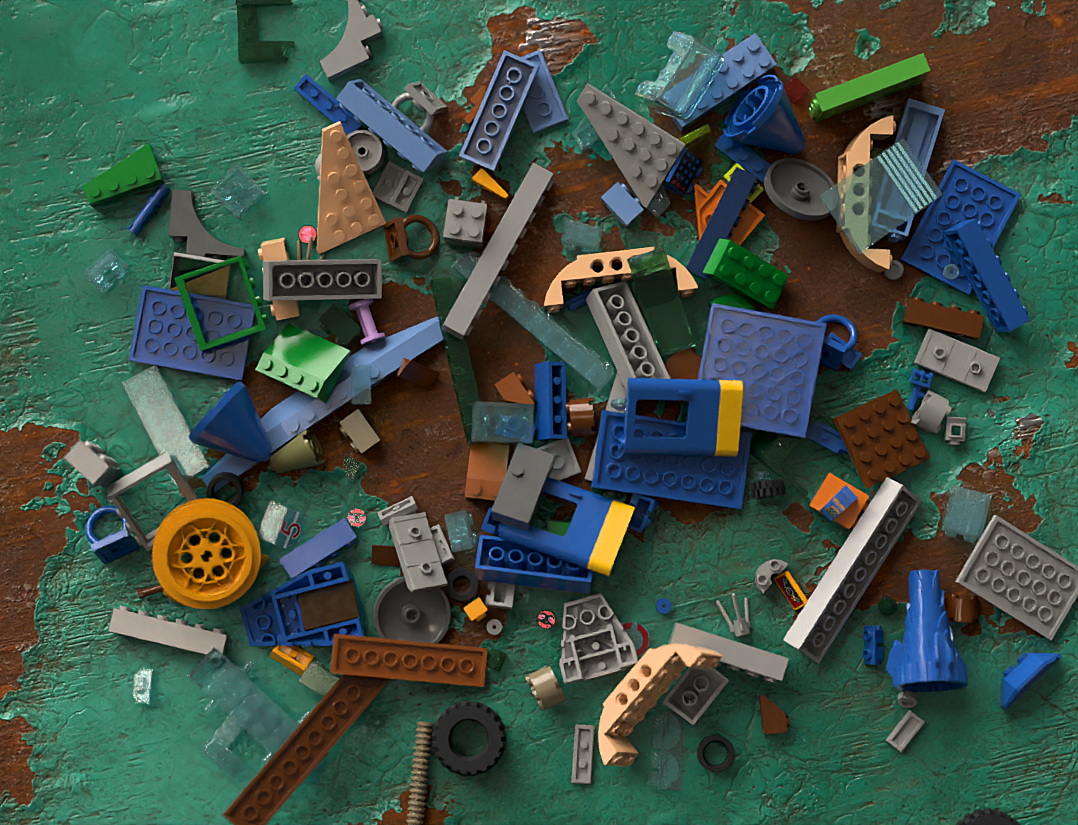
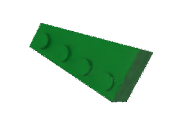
[83,143,165,207]

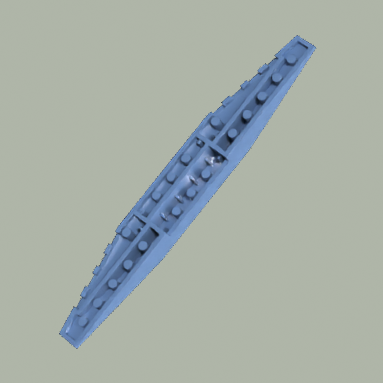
[202,311,452,493]

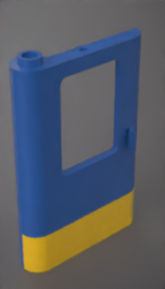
[618,378,743,457]
[498,477,636,577]

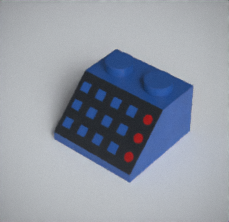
[664,147,703,198]

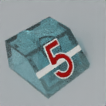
[257,501,308,551]

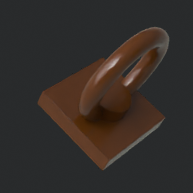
[383,215,439,262]

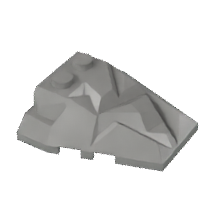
[560,593,639,684]

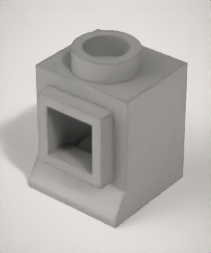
[943,417,966,445]

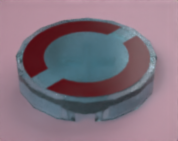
[621,621,650,658]

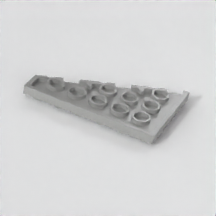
[577,83,685,208]

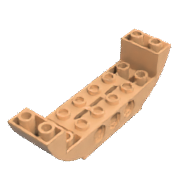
[836,115,896,273]
[544,247,698,313]
[599,644,723,767]

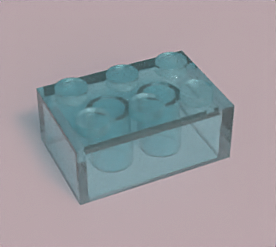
[471,402,534,444]

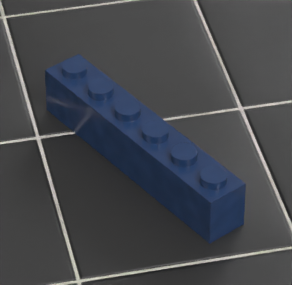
[686,167,758,282]

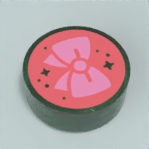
[298,225,317,245]

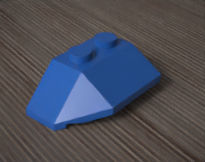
[1000,652,1062,710]

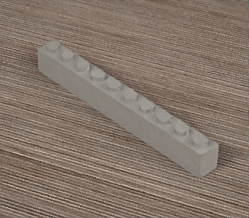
[442,163,554,340]

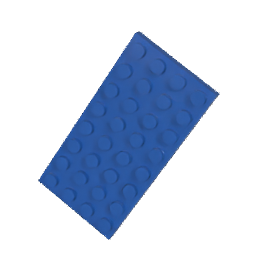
[591,410,752,509]

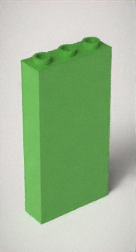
[808,53,930,122]

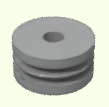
[487,619,502,635]

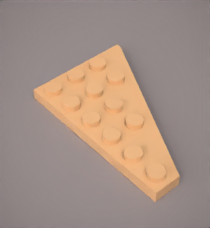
[316,121,386,254]

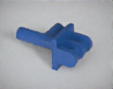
[907,368,933,411]

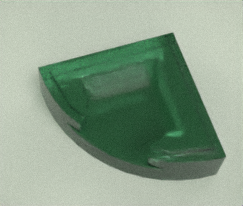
[343,455,363,481]

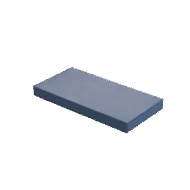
[522,50,569,134]

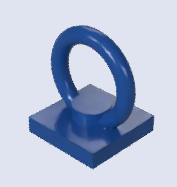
[816,314,858,372]
[85,506,140,565]

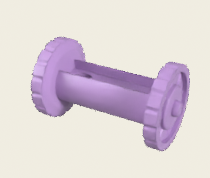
[348,299,386,345]

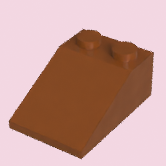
[465,441,510,501]

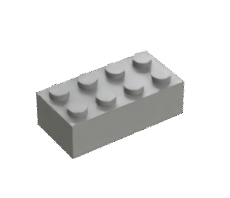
[64,440,121,488]

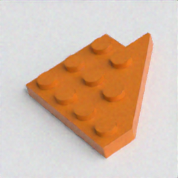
[694,179,765,245]

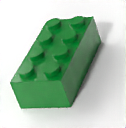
[702,239,789,310]

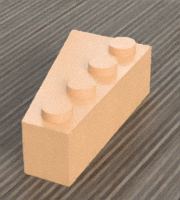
[258,237,300,320]

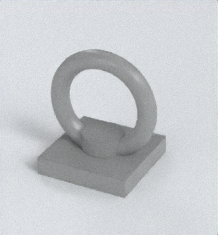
[392,81,447,133]

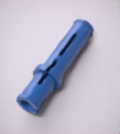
[127,182,170,236]

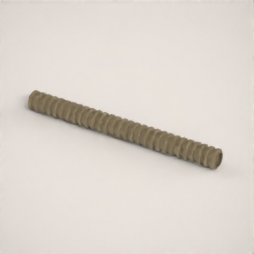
[406,721,434,825]

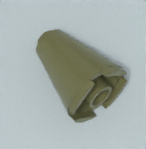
[269,429,325,473]

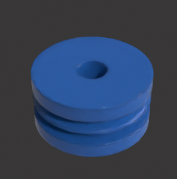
[656,598,671,614]

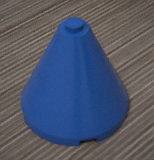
[723,75,806,154]
[188,381,273,463]

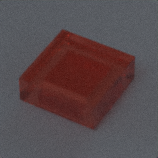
[785,76,809,104]

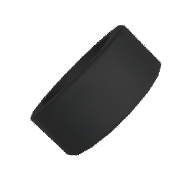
[206,472,244,507]
[697,735,734,772]

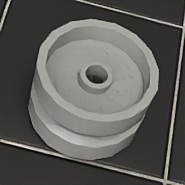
[347,130,386,175]

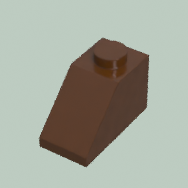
[759,694,790,734]

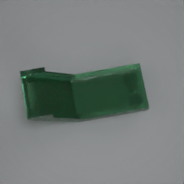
[627,247,696,357]

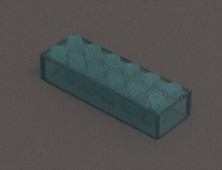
[121,364,212,486]

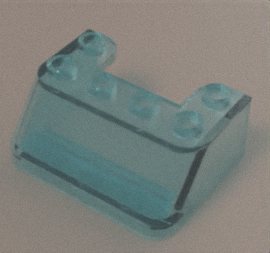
[634,31,724,120]

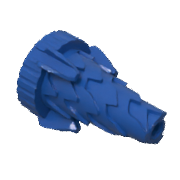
[886,570,968,692]

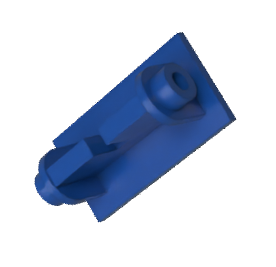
[863,625,883,665]

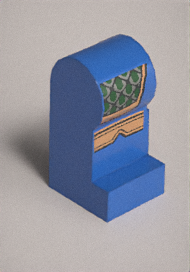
[820,485,858,522]

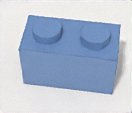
[600,182,644,228]

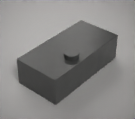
[491,443,555,531]

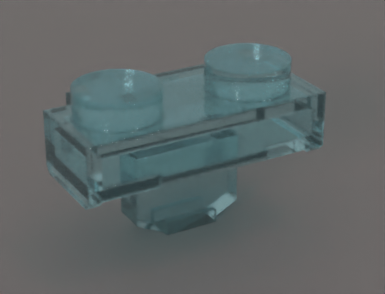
[132,668,153,704]

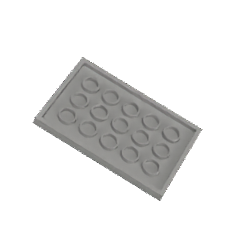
[955,515,1078,640]

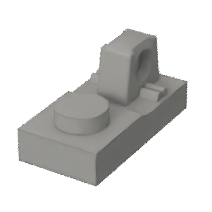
[377,496,418,526]

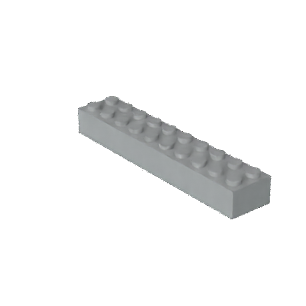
[783,477,922,664]

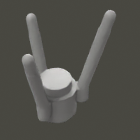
[716,593,751,637]

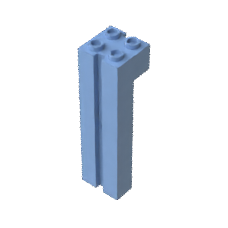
[868,98,945,243]

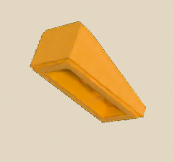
[471,168,508,201]

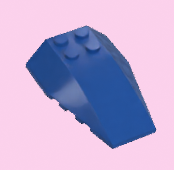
[240,561,364,646]

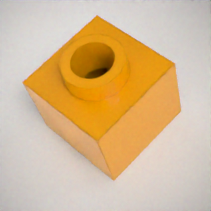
[463,597,488,622]

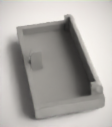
[914,328,1000,393]
[389,512,448,592]

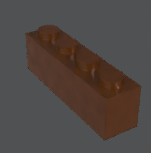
[902,297,984,340]

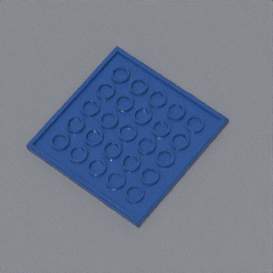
[698,303,827,438]

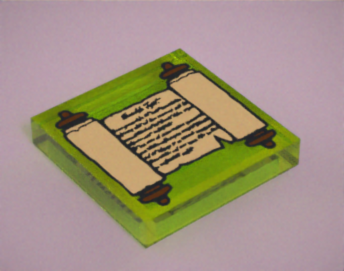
[678,124,711,149]

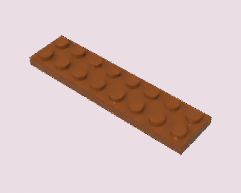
[330,634,488,687]

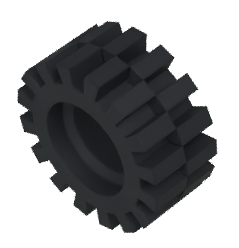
[750,479,786,498]

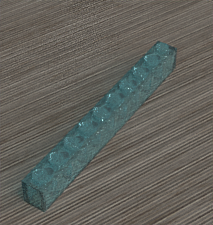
[454,250,615,392]

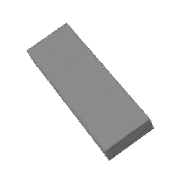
[571,724,595,784]

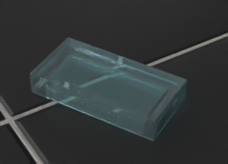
[351,365,371,405]

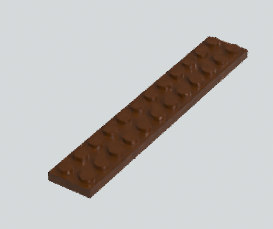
[222,636,391,825]

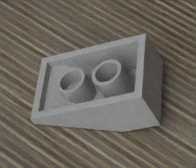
[662,667,729,725]

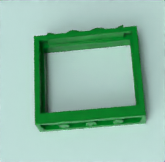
[174,255,269,351]

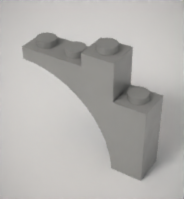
[320,0,384,82]

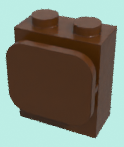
[664,343,702,404]

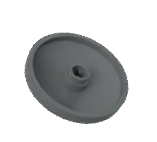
[764,158,838,221]
[373,577,451,643]

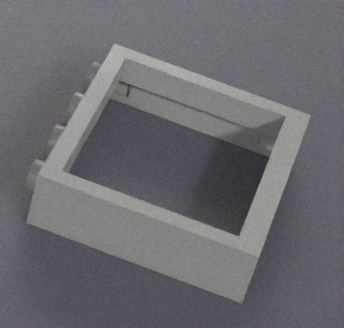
[106,452,198,551]

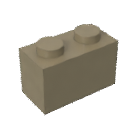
[339,409,381,454]

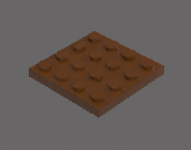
[833,389,930,489]

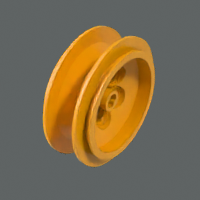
[152,498,261,609]

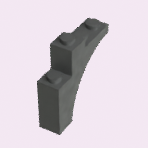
[168,190,246,260]

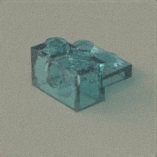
[83,247,129,292]

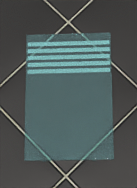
[819,138,943,254]

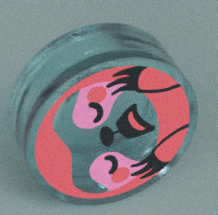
[347,508,367,527]

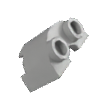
[911,390,951,434]
[755,559,788,594]
[485,581,515,610]

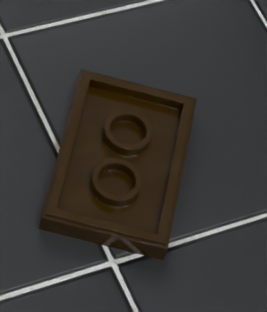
[297,579,361,631]

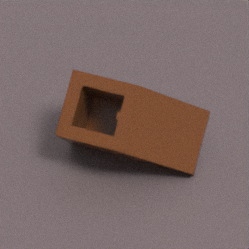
[494,372,536,407]

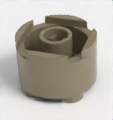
[525,665,566,711]

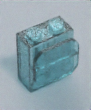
[940,485,992,543]

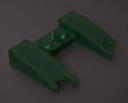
[235,0,295,64]

